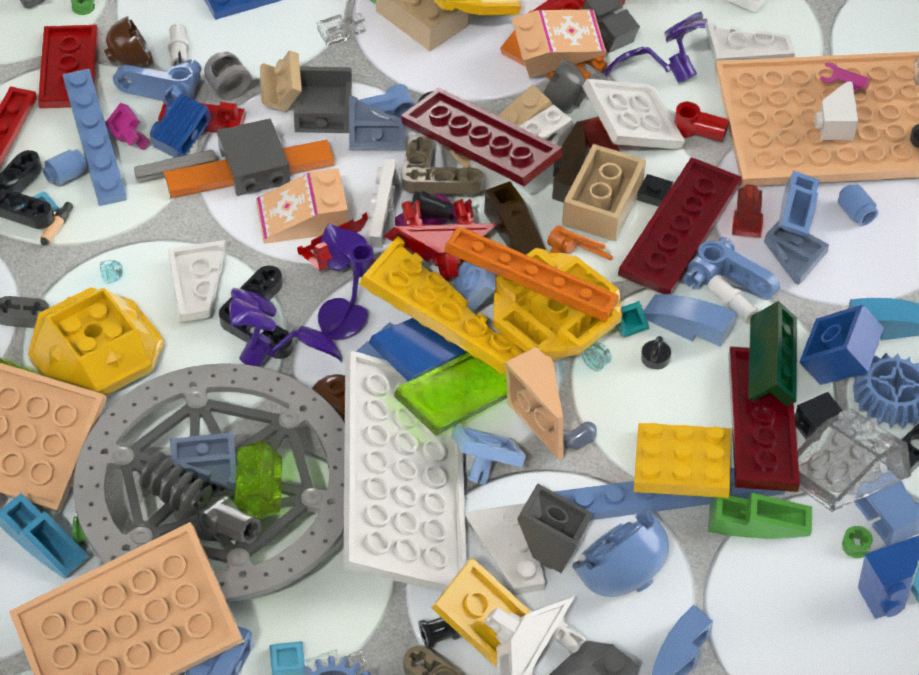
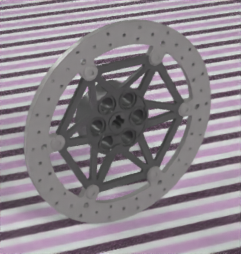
[73,363,345,603]

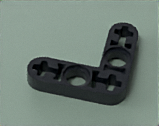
[0,150,55,229]
[219,265,293,359]

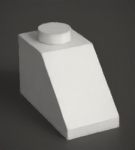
[814,82,858,141]

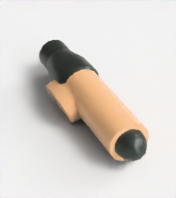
[40,201,73,245]

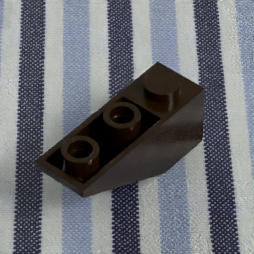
[484,181,546,255]

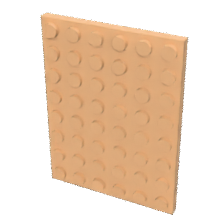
[715,51,919,187]

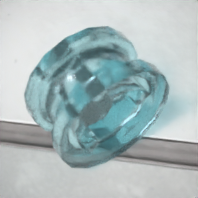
[582,341,612,371]

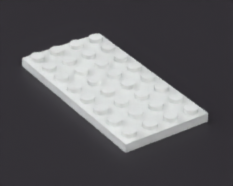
[343,350,466,592]

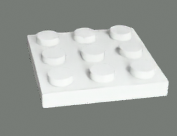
[582,78,685,149]

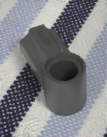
[196,496,262,545]

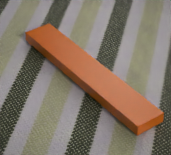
[164,139,334,198]
[444,226,619,322]

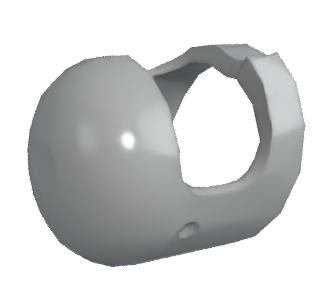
[204,51,252,100]

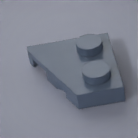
[349,96,405,150]
[764,220,829,285]
[170,432,239,490]

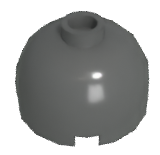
[543,58,586,113]

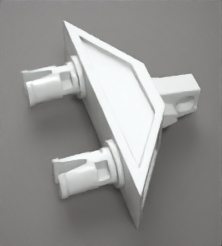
[484,596,585,675]

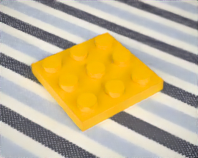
[634,423,731,498]

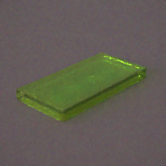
[393,352,507,436]

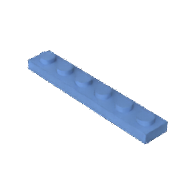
[62,69,127,206]

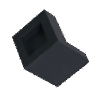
[795,392,844,445]

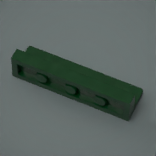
[748,300,797,407]

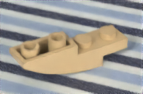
[449,84,552,168]

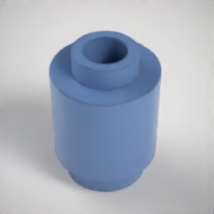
[43,149,87,186]
[838,184,878,226]

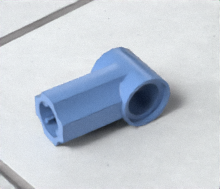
[359,84,415,119]

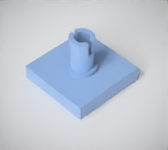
[454,261,495,312]
[451,424,526,485]

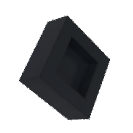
[637,174,673,207]

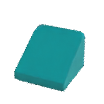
[615,301,649,338]

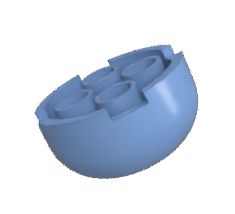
[572,510,669,597]

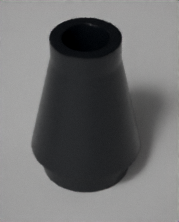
[411,190,453,220]

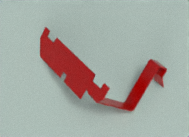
[297,212,368,272]

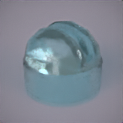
[100,260,123,284]

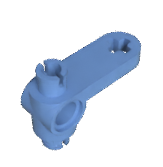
[113,59,202,105]
[684,237,780,299]

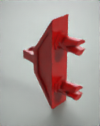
[384,199,499,282]

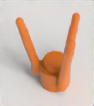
[547,225,613,260]

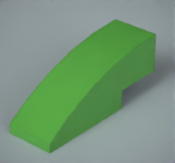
[708,493,812,539]

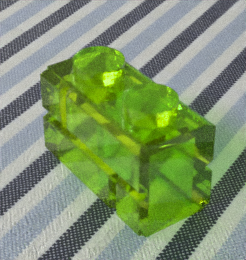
[235,441,282,519]

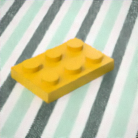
[431,558,531,668]

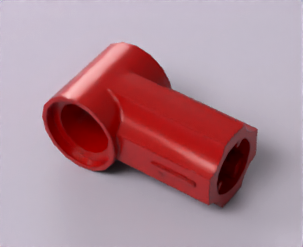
[674,101,729,142]

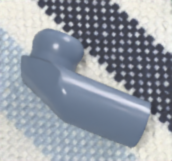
[563,421,597,450]

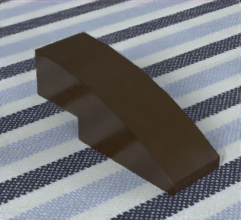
[552,121,586,203]

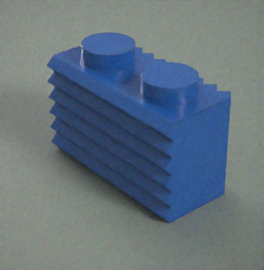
[150,94,211,158]

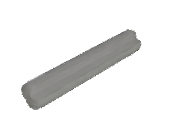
[134,150,216,183]

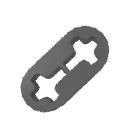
[0,296,50,328]

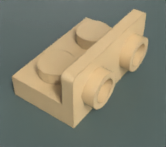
[259,50,302,112]

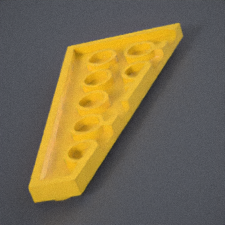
[359,236,523,375]

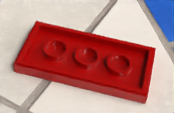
[38,24,98,109]

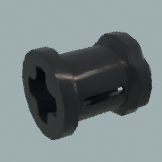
[418,617,460,649]

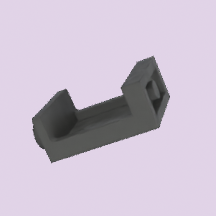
[294,66,352,133]
[217,118,290,196]

